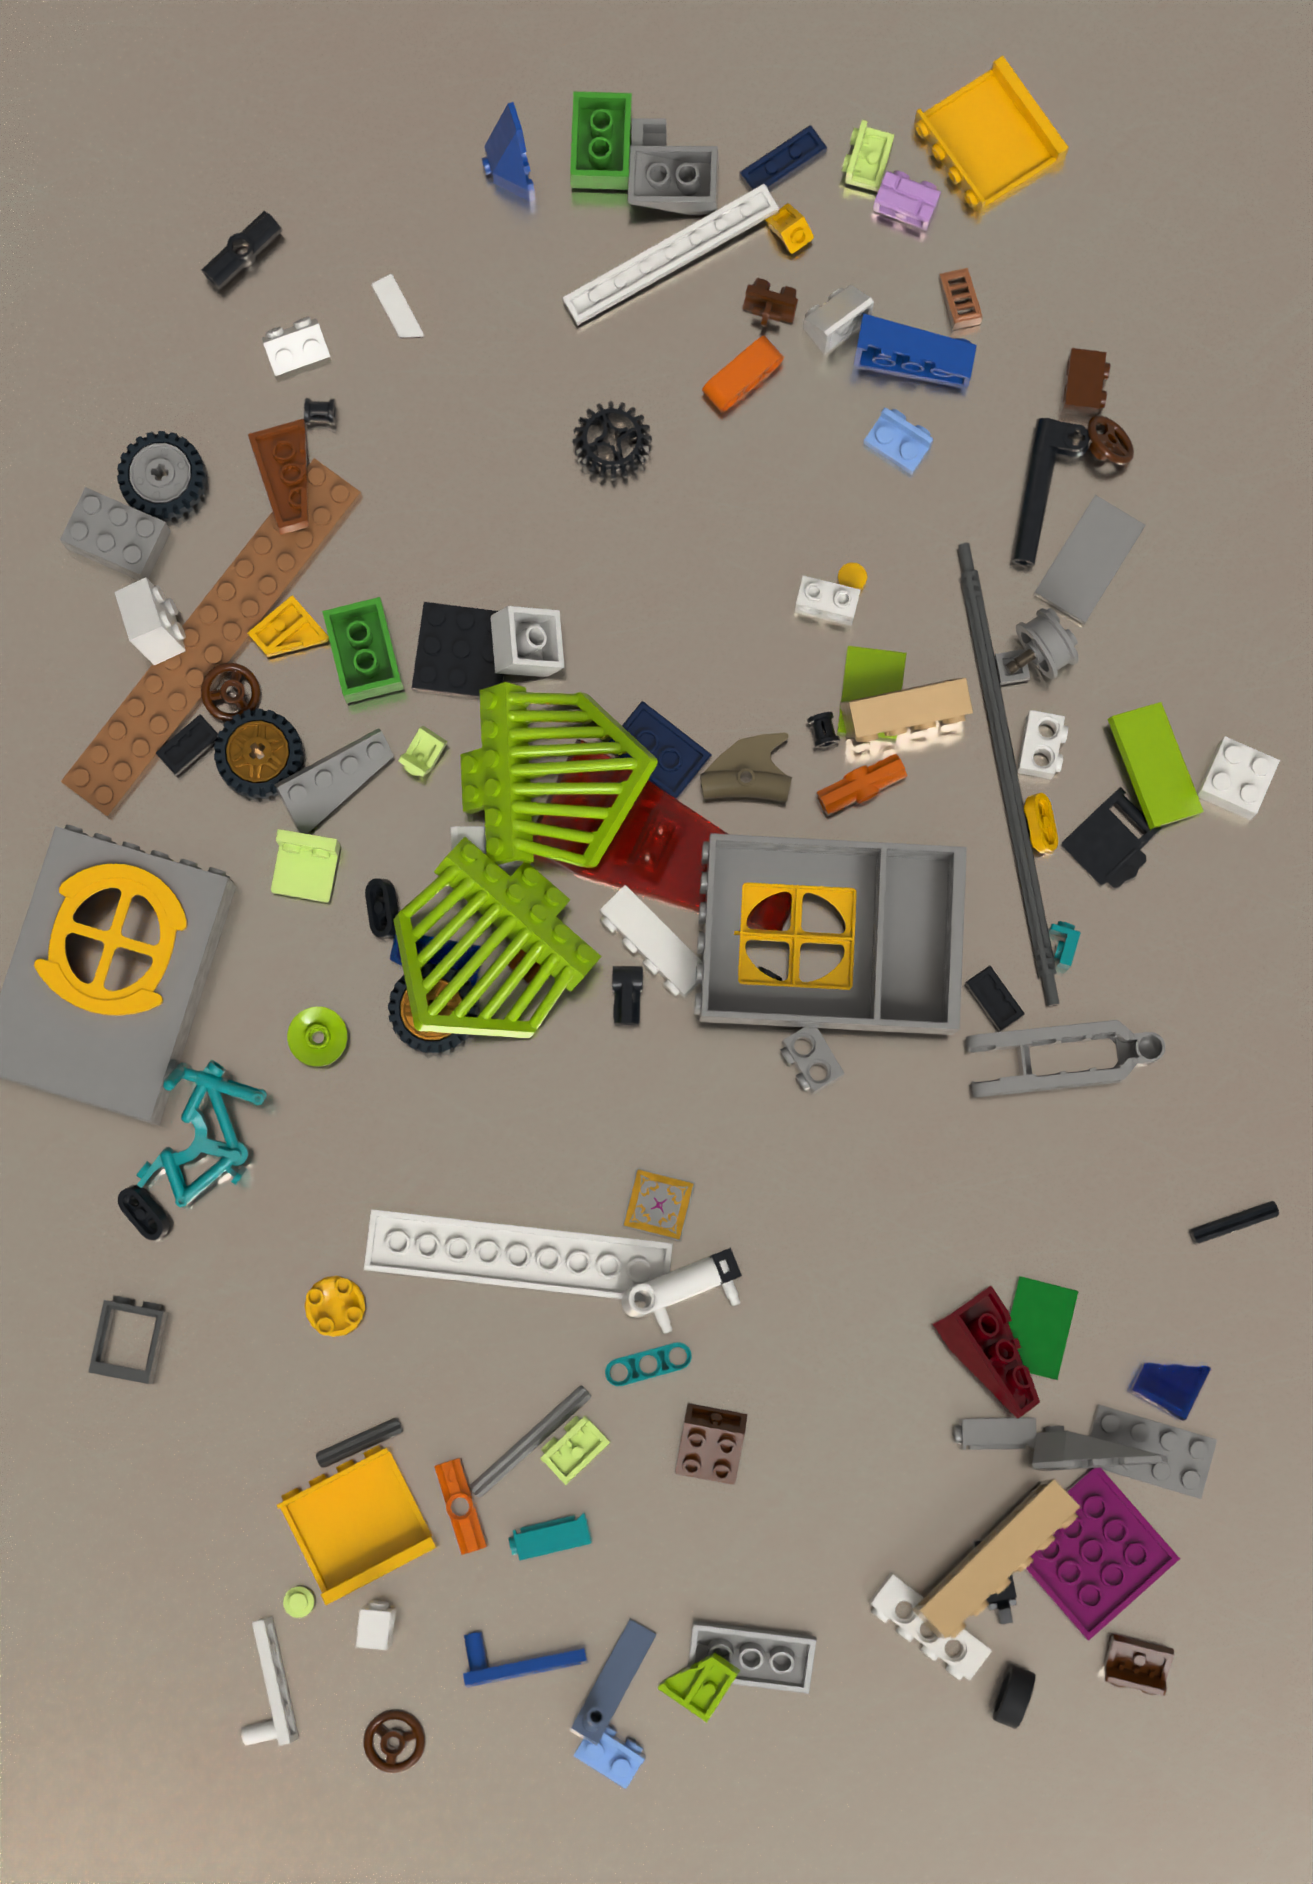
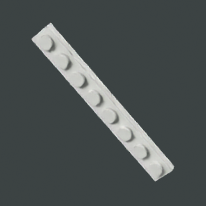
[562,184,779,325]

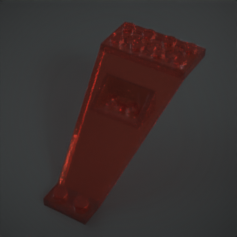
[533,739,792,931]

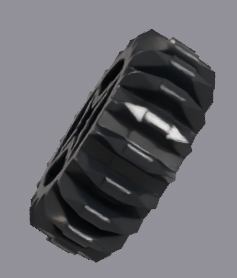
[573,401,652,481]

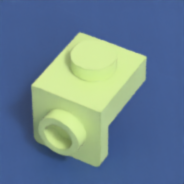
[398,726,448,776]

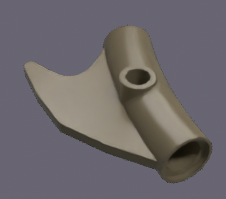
[700,733,792,803]

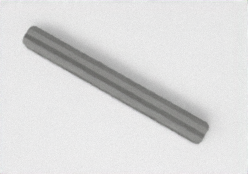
[470,1386,591,1498]

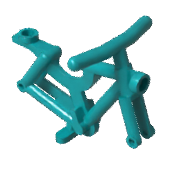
[136,1060,267,1207]

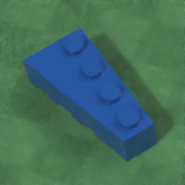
[853,313,977,387]

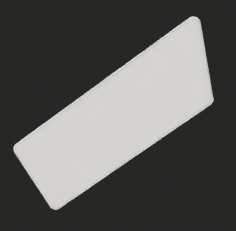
[372,274,424,338]

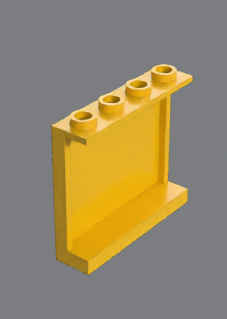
[914,56,1069,214]
[276,1445,438,1605]

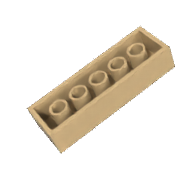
[912,1479,1080,1639]

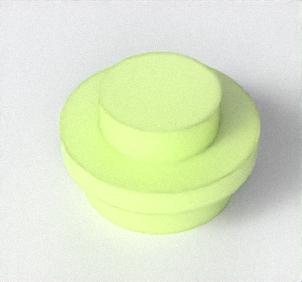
[283,1586,314,1618]

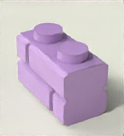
[873,171,941,231]

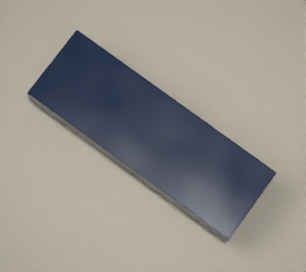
[739,125,827,191]

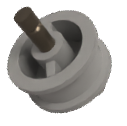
[1005,608,1078,679]

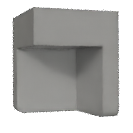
[631,118,666,146]

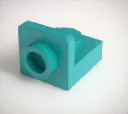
[1048,921,1081,970]

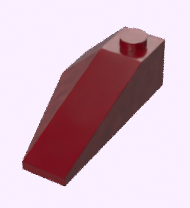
[933,1286,1040,1419]

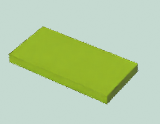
[1107,702,1204,830]

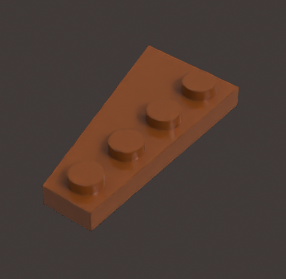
[248,418,309,535]

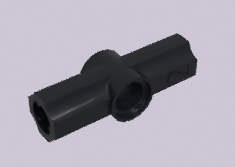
[201,211,282,290]

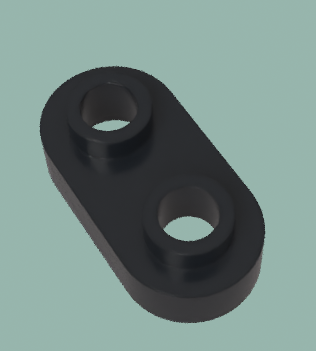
[365,878,398,938]
[118,1185,169,1240]

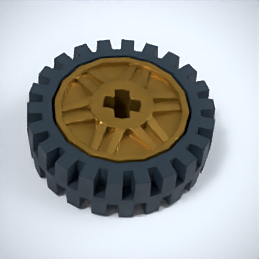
[214,709,304,799]
[388,963,479,1053]

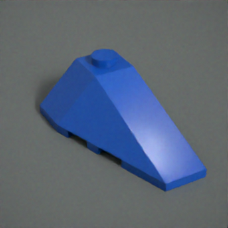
[481,102,536,202]

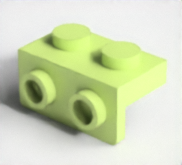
[842,120,895,192]
[540,1415,610,1485]

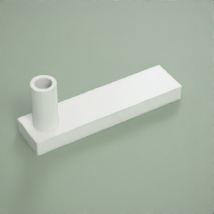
[241,1616,299,1746]

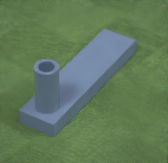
[570,1619,657,1746]

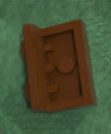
[1104,1634,1174,1696]

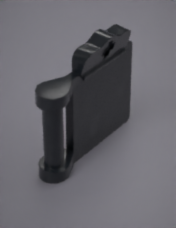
[1061,787,1162,890]

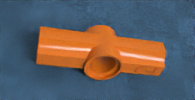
[816,753,908,816]
[434,1458,487,1555]

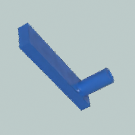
[463,1632,588,1688]

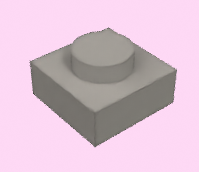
[995,649,1030,685]

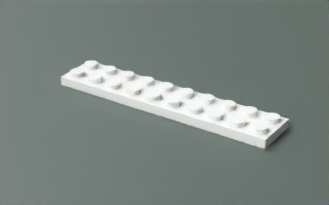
[364,1209,673,1302]

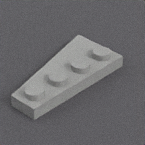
[274,728,394,834]

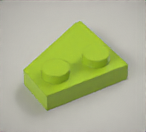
[657,1653,741,1723]

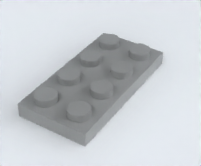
[1089,1404,1217,1499]

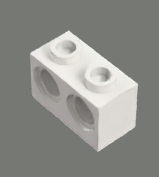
[795,576,860,626]
[1017,710,1069,779]
[356,1600,396,1650]

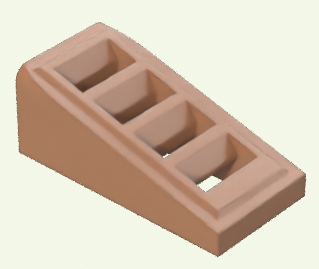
[939,268,983,330]

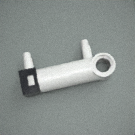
[621,1248,742,1334]

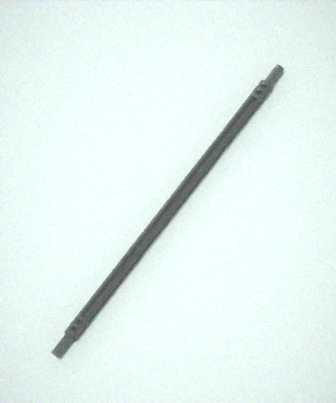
[958,543,1060,1006]

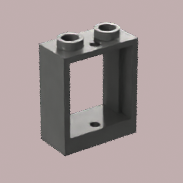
[88,1295,168,1384]

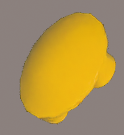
[305,1276,365,1337]

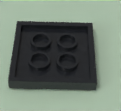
[412,602,504,699]

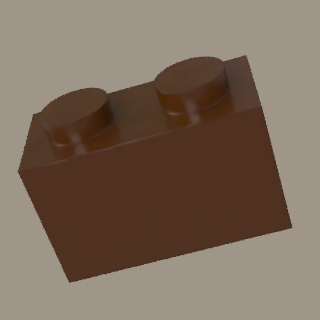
[1061,348,1110,417]

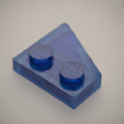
[1129,1363,1211,1421]

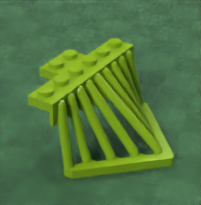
[460,682,658,868]
[393,837,602,1038]

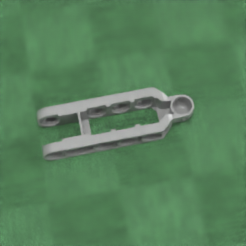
[966,1020,1165,1097]

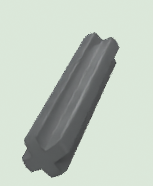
[316,1418,403,1468]

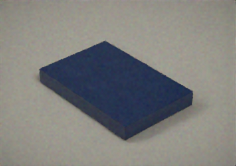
[609,701,712,802]

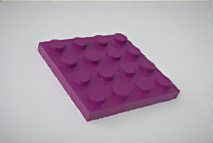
[1026,1467,1180,1641]

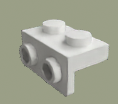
[262,317,330,376]

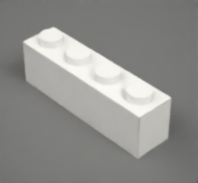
[600,885,702,998]

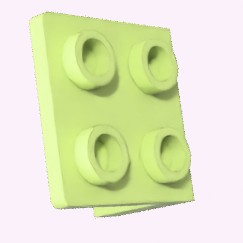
[271,829,340,903]

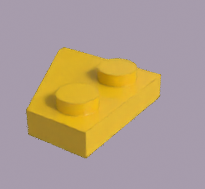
[247,595,329,657]

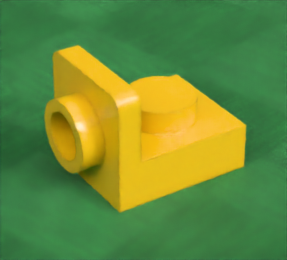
[765,203,814,254]

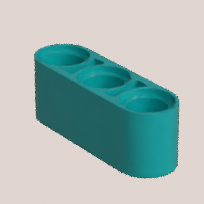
[605,1342,692,1386]

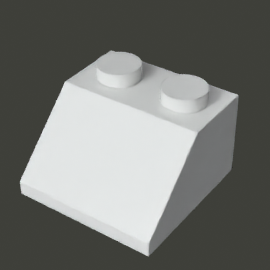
[803,285,874,355]

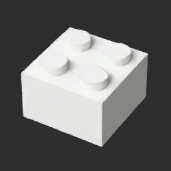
[114,577,186,665]
[490,606,565,677]
[1197,736,1280,820]

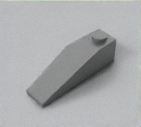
[1032,1426,1168,1471]

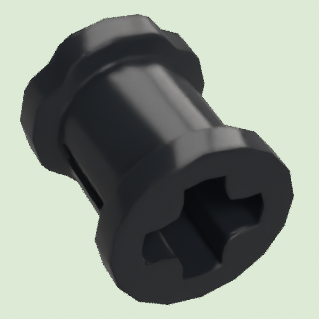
[304,398,337,425]
[807,712,840,748]

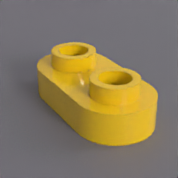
[1024,793,1058,853]

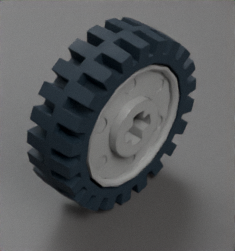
[117,431,207,522]

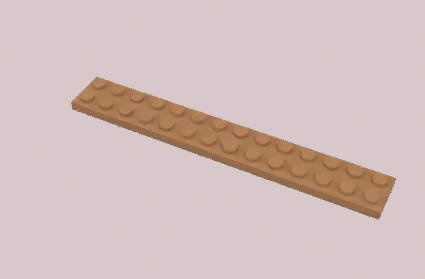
[61,458,362,818]

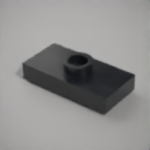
[156,714,218,777]
[965,965,1025,1032]

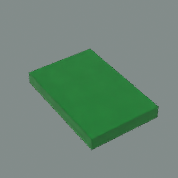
[1009,1276,1079,1380]

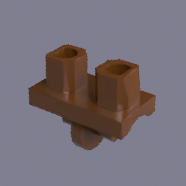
[742,278,799,327]

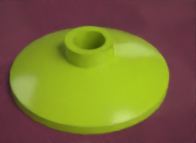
[287,1006,348,1067]

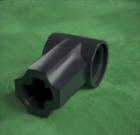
[612,966,643,1026]

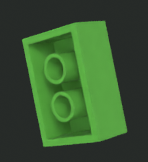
[570,91,632,190]
[322,597,404,703]

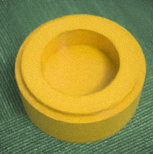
[837,563,867,591]

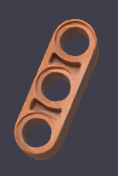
[702,335,785,412]

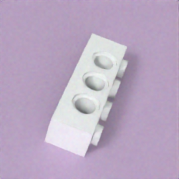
[869,1572,992,1680]

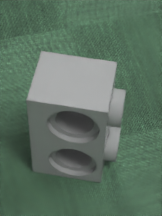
[780,1027,845,1095]

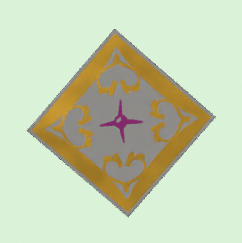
[622,1168,695,1242]

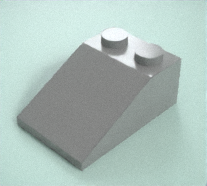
[628,146,719,215]

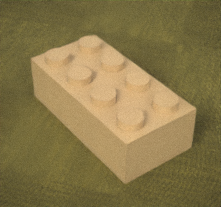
[840,678,973,742]

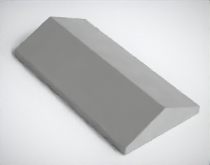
[688,1621,817,1694]

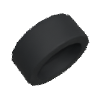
[993,1665,1036,1729]

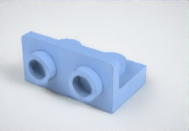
[863,407,933,475]
[573,1725,646,1789]

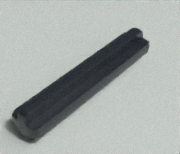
[1191,1201,1279,1244]

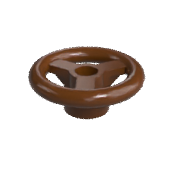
[1087,415,1134,465]
[201,663,260,722]
[363,1710,425,1773]

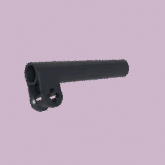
[1011,418,1090,566]

